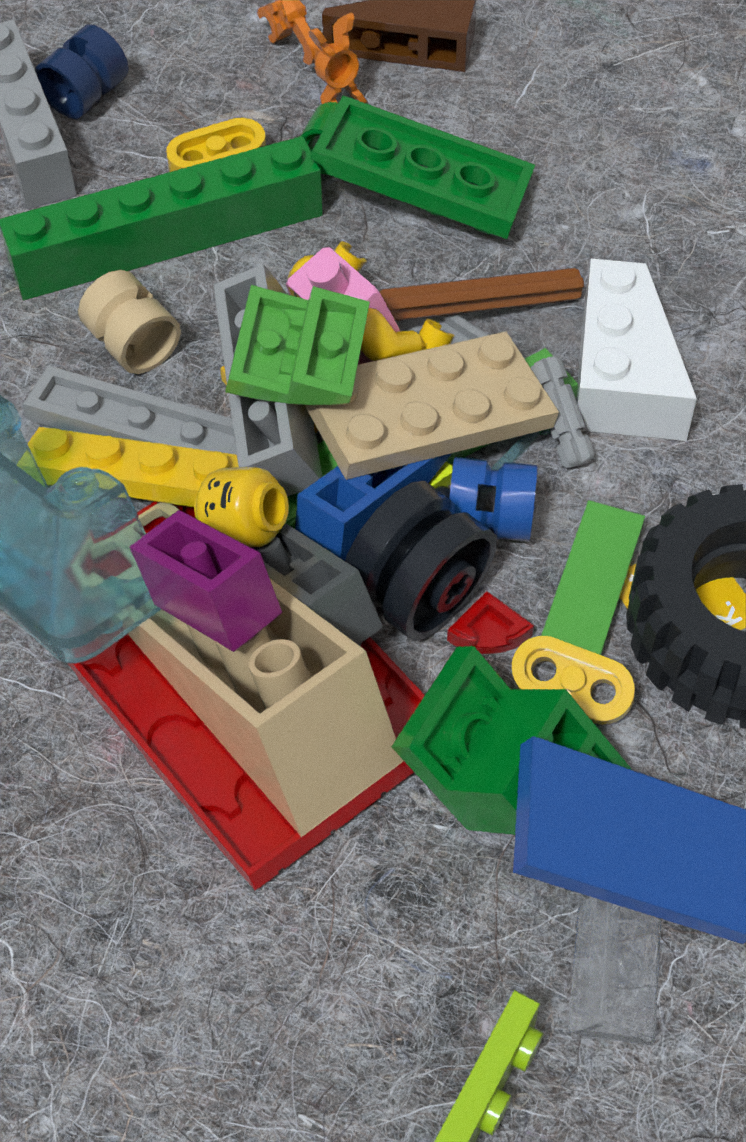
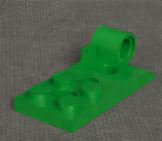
[300,95,535,239]

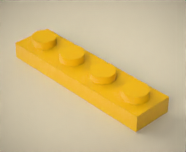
[14,427,238,507]

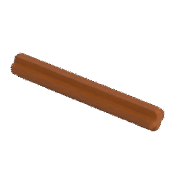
[379,268,584,321]

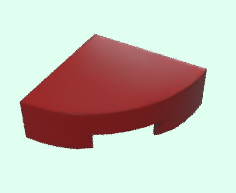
[447,591,534,654]

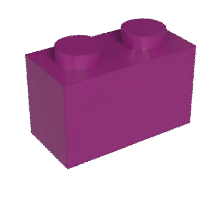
[129,510,282,652]

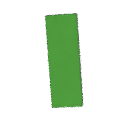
[541,500,645,655]

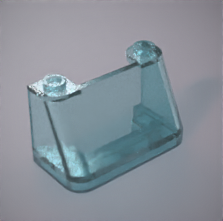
[0,395,161,663]

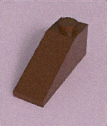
[322,0,477,72]

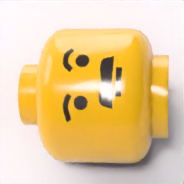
[194,467,289,547]

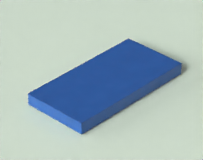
[513,736,746,944]

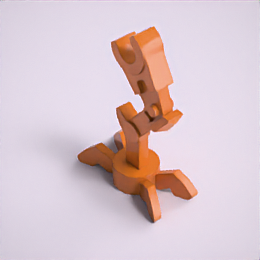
[257,0,368,104]

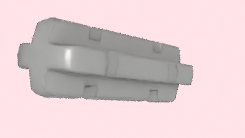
[531,356,594,468]

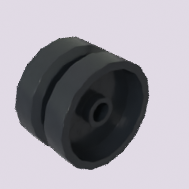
[345,481,497,641]

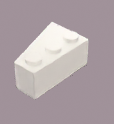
[576,259,697,441]

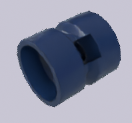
[35,24,129,119]

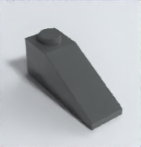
[250,523,383,646]

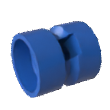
[449,457,537,542]

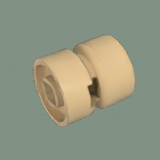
[78,270,181,374]

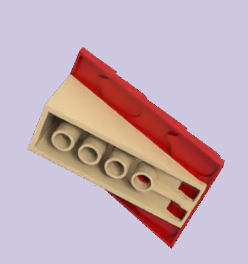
[13,501,425,891]

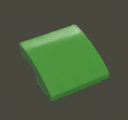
[225,285,370,405]

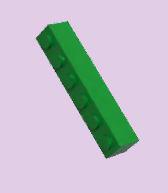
[0,136,323,301]

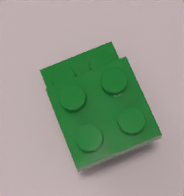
[391,646,632,835]

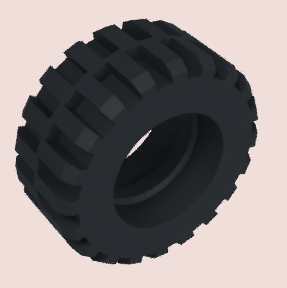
[626,484,746,728]

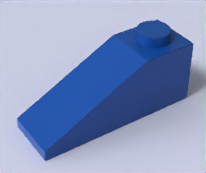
[295,453,452,561]

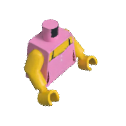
[286,241,455,365]

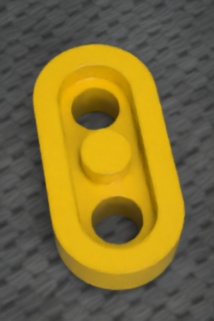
[166,118,266,172]
[512,636,635,725]

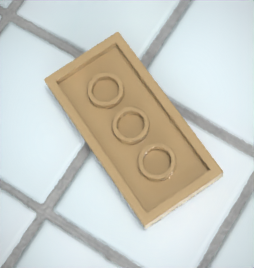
[305,331,559,480]

